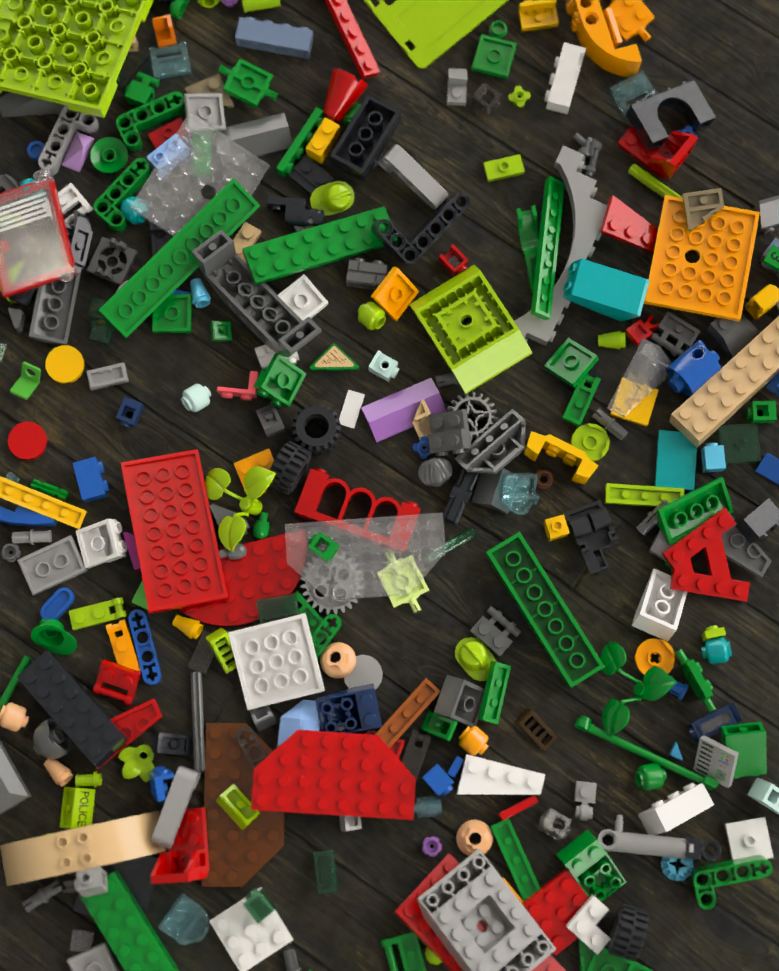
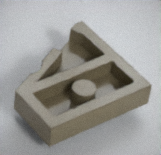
[185,74,234,108]
[682,188,724,231]

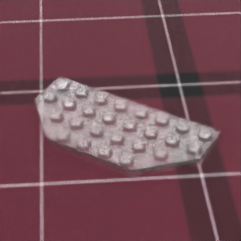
[285,513,446,601]

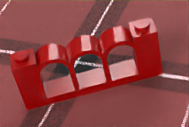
[294,468,421,555]

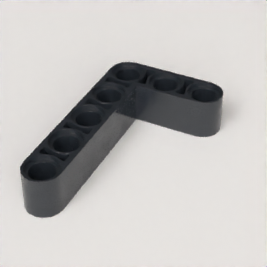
[371,193,470,264]

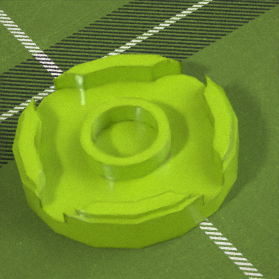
[571,423,610,462]

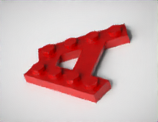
[661,508,750,602]

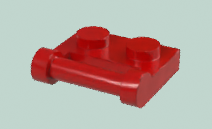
[93,659,141,706]

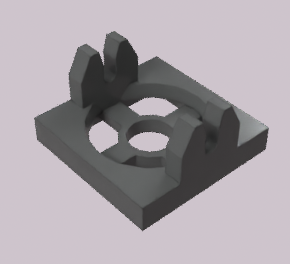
[87,237,138,285]

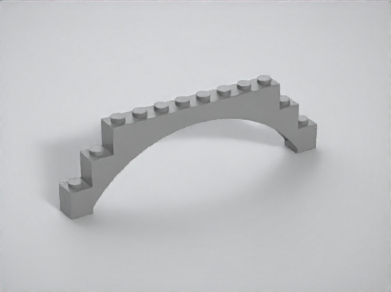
[514,145,607,346]

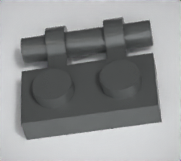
[650,311,701,357]
[469,606,521,657]

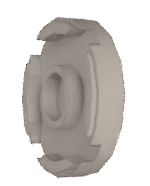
[344,655,383,690]

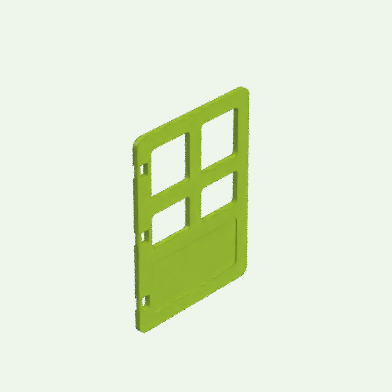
[364,0,508,69]

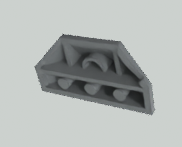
[454,408,526,474]

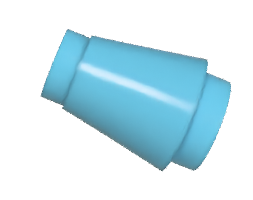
[190,278,211,308]

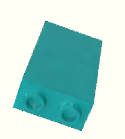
[563,259,650,322]

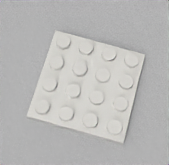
[228,613,325,710]

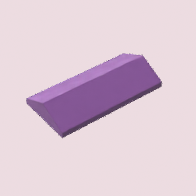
[361,378,447,443]

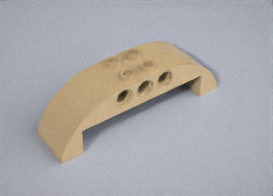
[0,811,167,886]

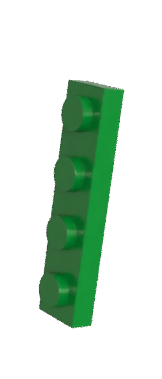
[276,107,324,178]
[490,818,540,901]

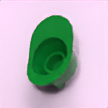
[31,619,77,655]

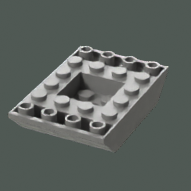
[417,849,556,971]

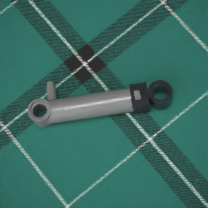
[598,815,721,863]

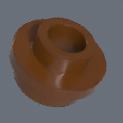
[534,470,553,489]

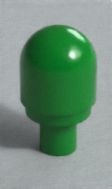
[253,512,270,539]

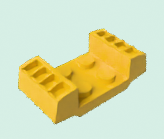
[524,431,599,485]

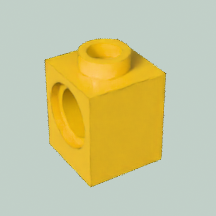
[543,514,570,542]

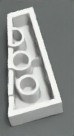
[456,755,545,795]

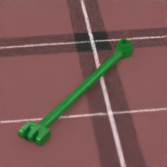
[574,715,718,790]

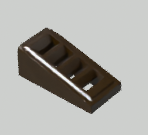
[514,708,558,752]

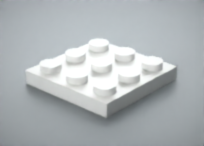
[209,887,294,971]

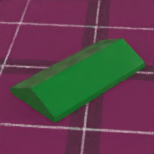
[657,477,734,545]

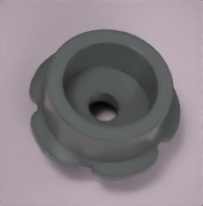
[1,543,21,562]

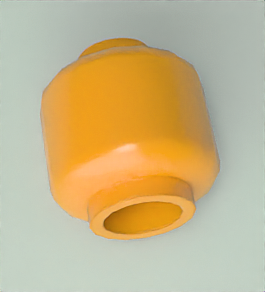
[459,726,488,756]

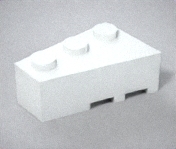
[544,42,586,114]
[638,782,714,835]

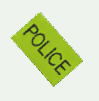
[60,787,96,829]

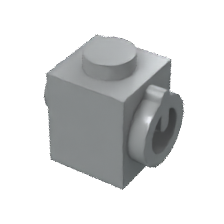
[74,866,108,897]

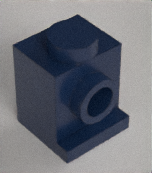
[116,397,145,429]

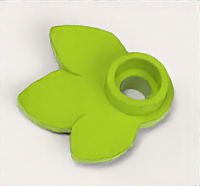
[118,745,155,782]

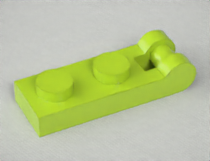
[69,597,127,631]

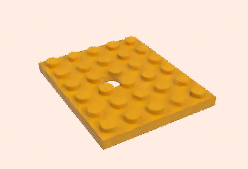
[644,195,760,322]

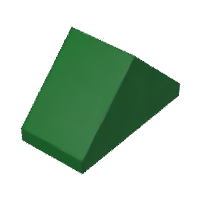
[421,711,458,742]

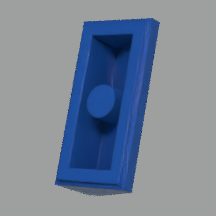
[755,453,779,485]

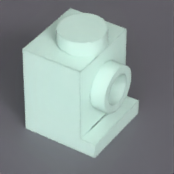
[369,350,399,382]

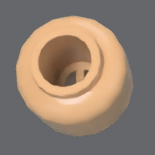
[0,702,29,732]

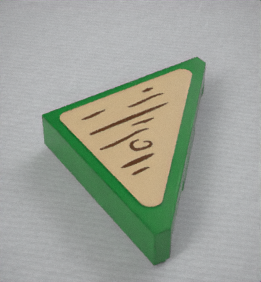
[309,343,360,371]

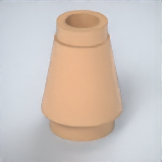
[44,759,73,787]

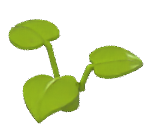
[205,466,276,552]

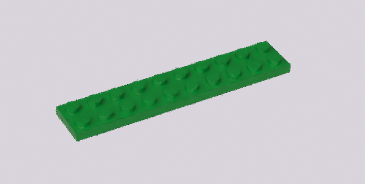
[98,178,260,338]

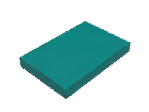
[654,430,697,491]

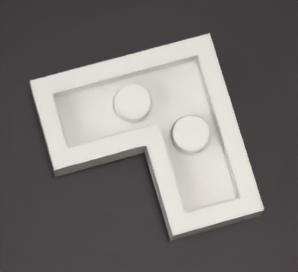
[566,895,610,955]

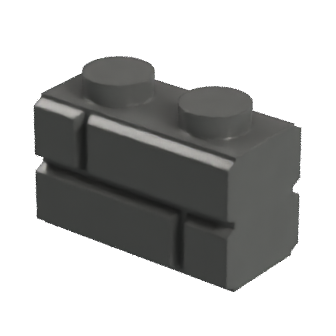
[346,258,387,290]

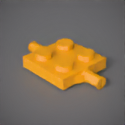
[608,0,655,42]

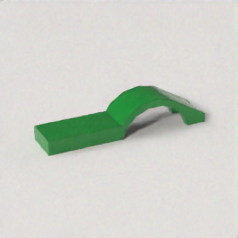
[516,205,539,294]

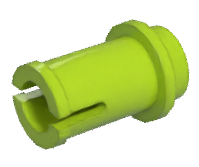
[75,772,102,788]

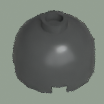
[33,718,72,759]

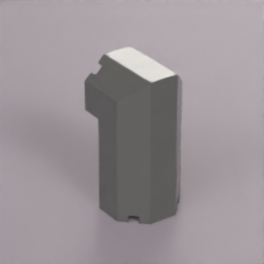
[0,740,32,815]

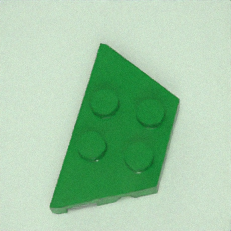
[579,938,653,971]

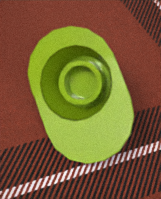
[310,181,355,216]
[455,637,496,681]

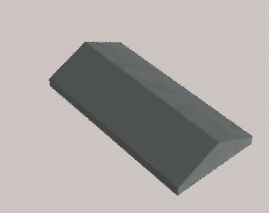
[213,113,293,166]
[28,264,81,345]

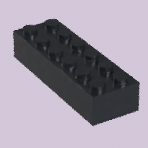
[17,650,130,767]

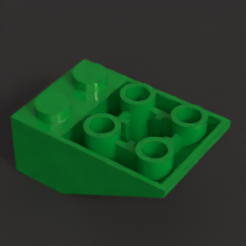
[556,830,626,902]

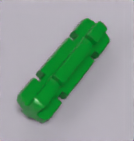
[30,479,69,501]

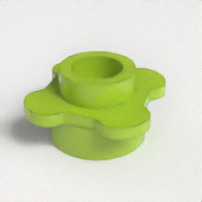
[508,86,531,107]

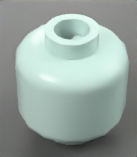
[181,384,211,412]

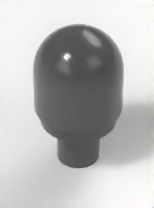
[219,543,247,560]

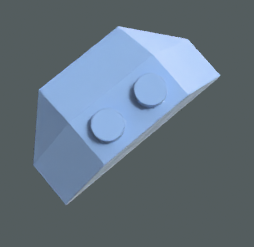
[277,700,320,747]

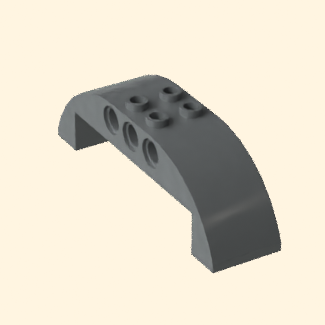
[191,229,322,357]

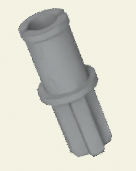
[11,529,52,545]

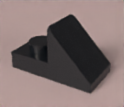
[152,732,191,756]

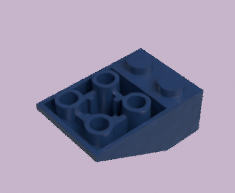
[315,683,382,733]

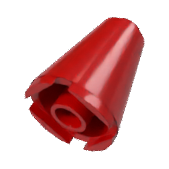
[323,68,368,123]

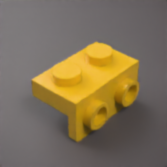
[518,0,559,32]

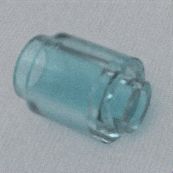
[414,796,442,818]

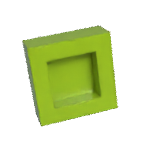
[701,625,726,642]

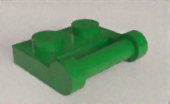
[380,932,426,971]

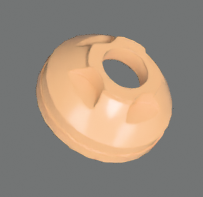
[320,642,356,679]
[456,820,493,856]

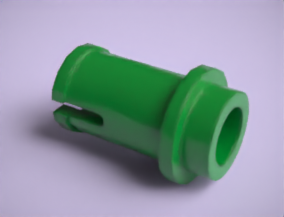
[343,102,361,126]

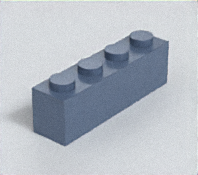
[235,17,313,59]

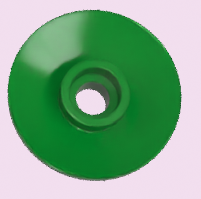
[90,137,128,174]

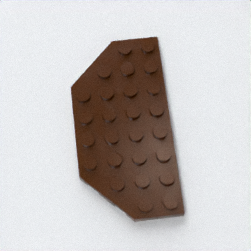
[202,723,285,887]

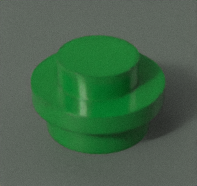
[489,20,507,39]

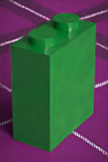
[721,722,767,779]

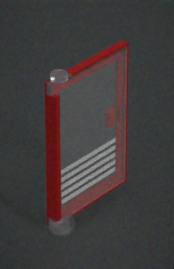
[0,169,77,298]

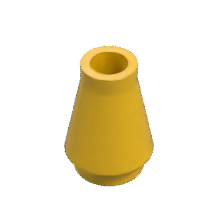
[172,615,203,639]

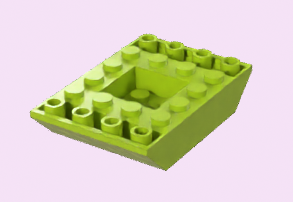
[409,265,533,394]

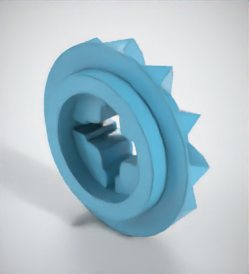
[661,857,694,881]

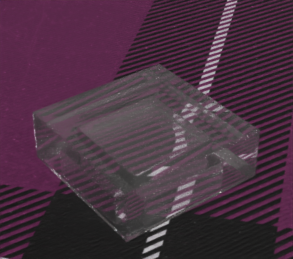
[70,929,94,952]

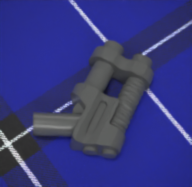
[573,133,602,178]

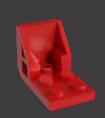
[617,126,698,180]
[151,807,209,884]

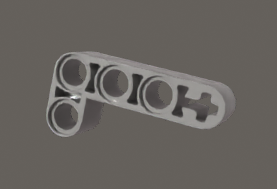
[38,105,99,176]
[378,144,448,210]
[151,766,201,849]

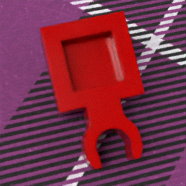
[625,316,659,347]

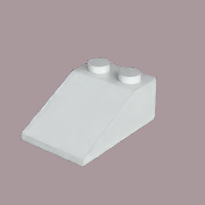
[632,569,687,641]

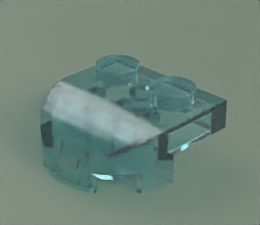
[499,473,540,515]
[158,893,209,945]

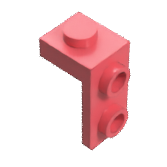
[217,371,259,401]

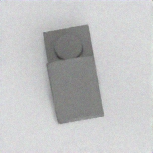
[447,68,467,106]

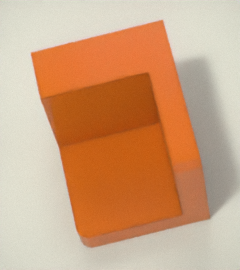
[152,14,177,48]

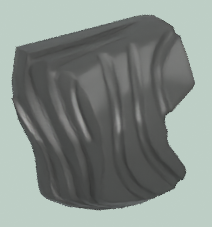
[418,457,452,487]

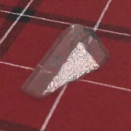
[607,338,671,417]

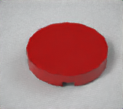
[8,421,48,461]

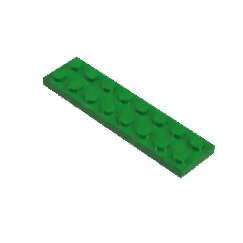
[242,206,398,285]

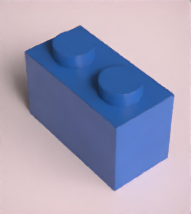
[73,457,110,503]
[422,764,454,796]

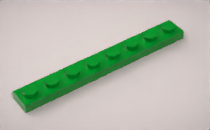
[531,176,565,321]

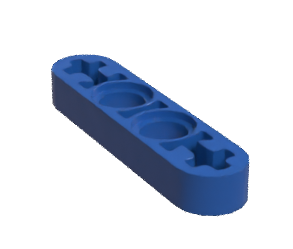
[128,609,162,685]

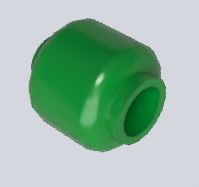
[635,763,666,791]

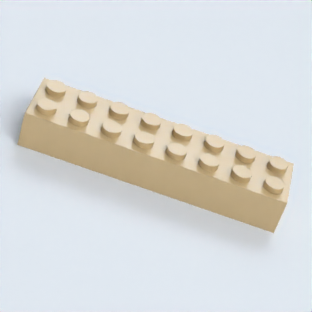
[669,316,779,448]

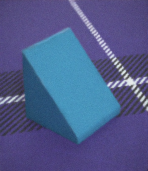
[669,742,683,760]

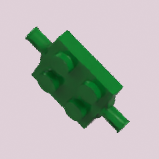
[218,59,278,108]
[675,649,716,712]

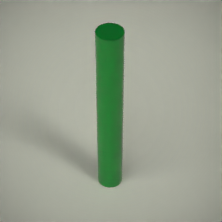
[0,655,31,711]

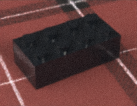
[330,95,401,182]

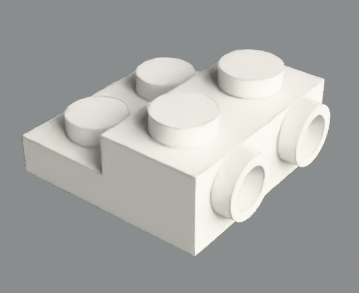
[76,519,127,568]

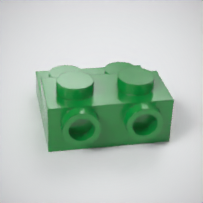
[253,353,306,408]

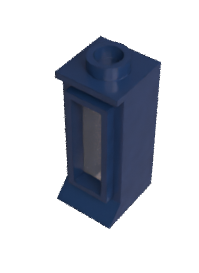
[688,702,743,742]

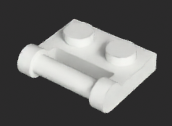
[43,183,93,225]

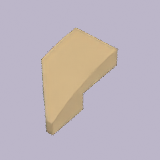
[412,399,432,440]

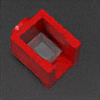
[438,244,468,277]

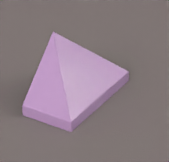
[62,132,94,172]

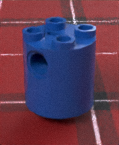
[666,340,722,397]

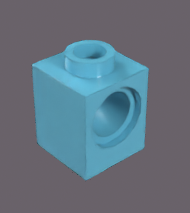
[701,443,726,473]

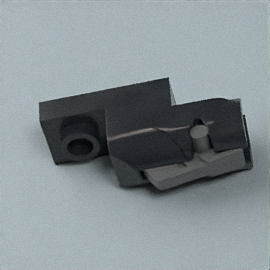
[267,196,324,232]

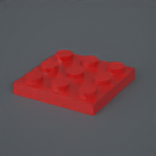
[521,868,604,955]

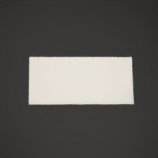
[339,390,365,429]

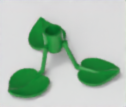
[600,641,676,736]

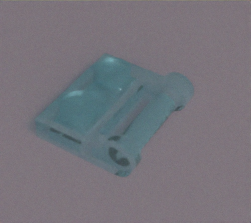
[149,41,192,79]
[610,71,658,116]

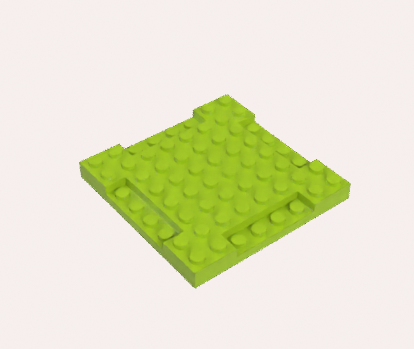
[0,0,153,118]

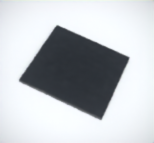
[73,855,158,916]

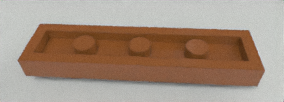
[374,678,441,748]

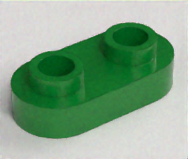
[169,0,189,19]

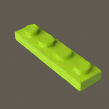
[605,483,684,507]

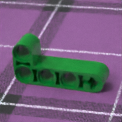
[116,92,185,153]
[93,158,152,233]
[691,855,772,909]

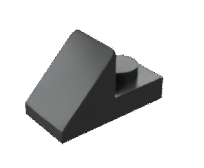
[256,404,285,437]

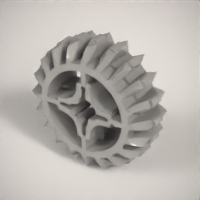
[447,392,498,443]

